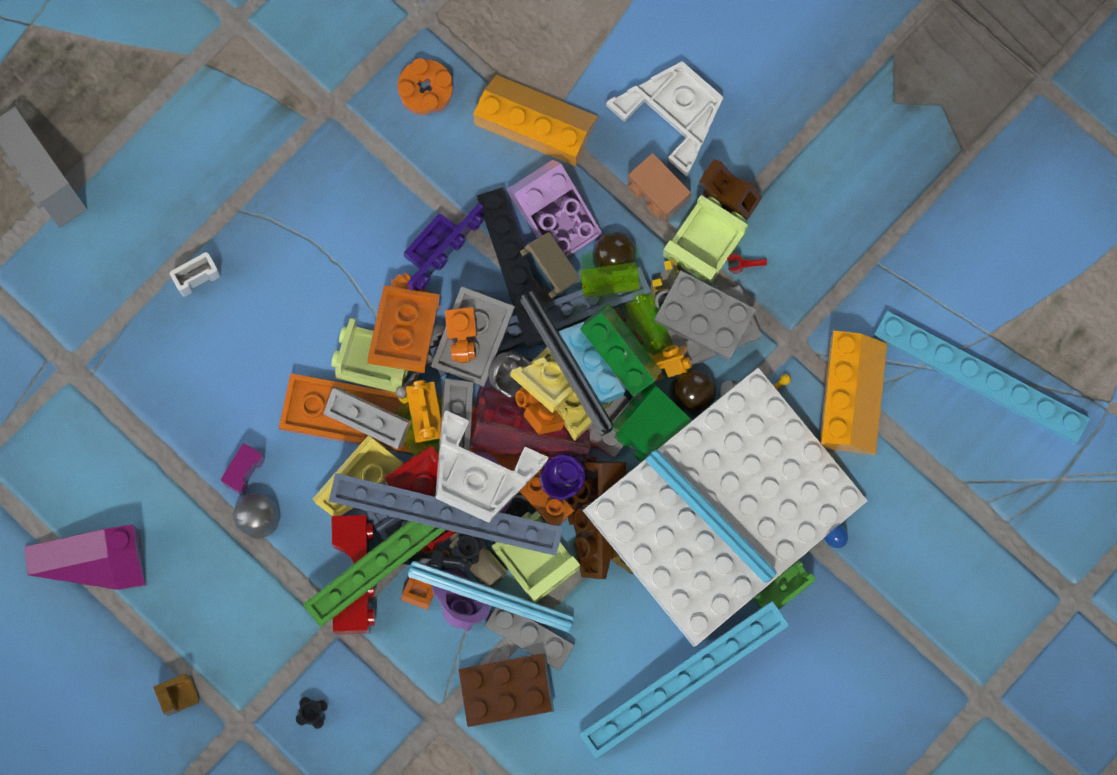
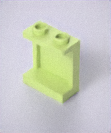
[663,195,748,285]
[331,318,409,392]
[492,511,580,603]

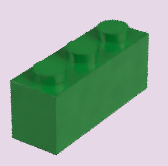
[580,303,662,397]

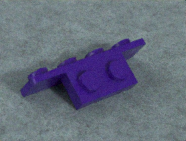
[404,203,484,291]

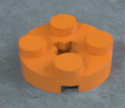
[398,58,453,116]

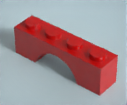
[331,515,375,635]

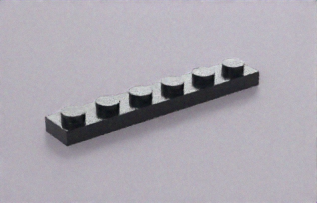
[477,187,545,349]

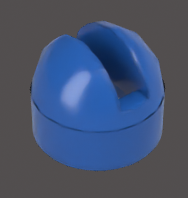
[823,524,848,548]

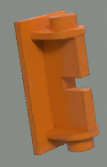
[520,471,574,526]

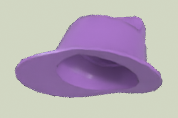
[432,568,490,632]

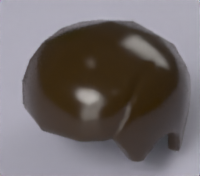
[592,231,636,277]
[670,370,717,413]

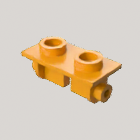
[648,345,692,381]
[406,380,441,443]

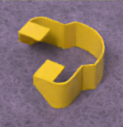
[652,260,680,294]

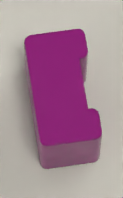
[221,444,265,495]

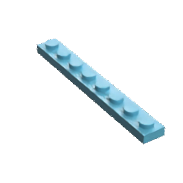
[873,311,1090,445]
[579,601,789,759]

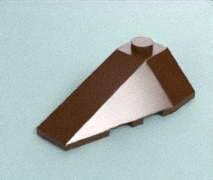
[566,461,626,579]

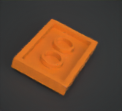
[368,285,440,373]

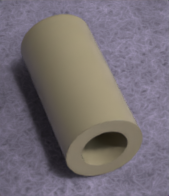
[449,532,508,588]

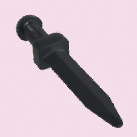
[403,549,472,572]

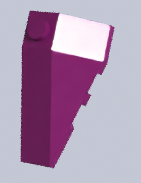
[24,524,146,590]

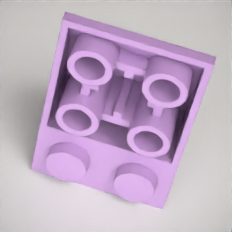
[506,160,603,257]

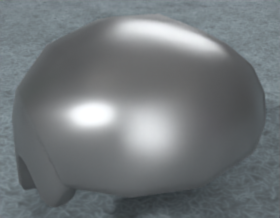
[488,351,532,397]
[233,493,280,539]

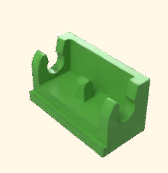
[752,560,816,610]

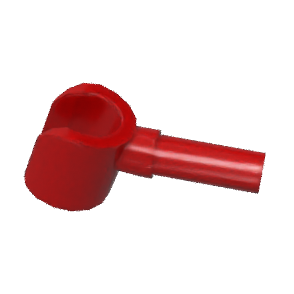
[727,254,767,274]

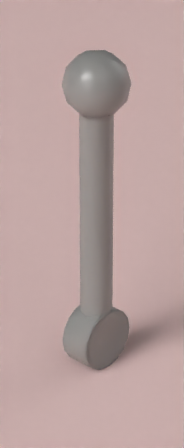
[396,354,433,398]

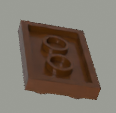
[458,653,554,727]

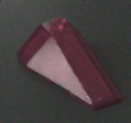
[470,386,590,455]

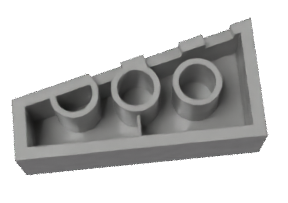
[0,107,87,228]

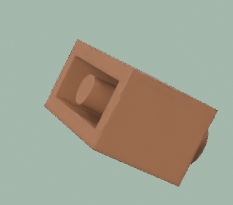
[627,153,691,222]

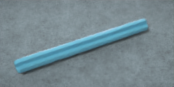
[646,449,777,583]
[408,561,574,632]

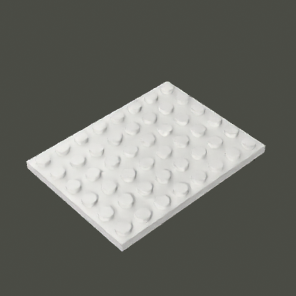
[583,368,868,647]

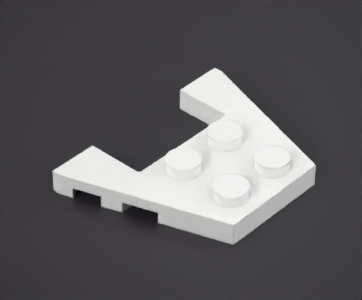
[606,62,723,177]
[436,410,549,523]

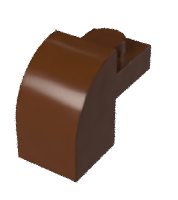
[699,159,762,220]

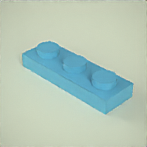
[559,322,625,405]

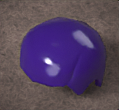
[539,453,586,500]

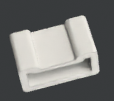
[170,252,220,297]

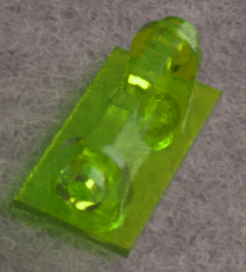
[580,262,640,298]
[625,294,673,354]

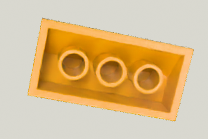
[473,75,598,167]
[819,330,887,455]

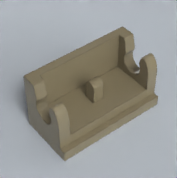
[520,232,581,299]

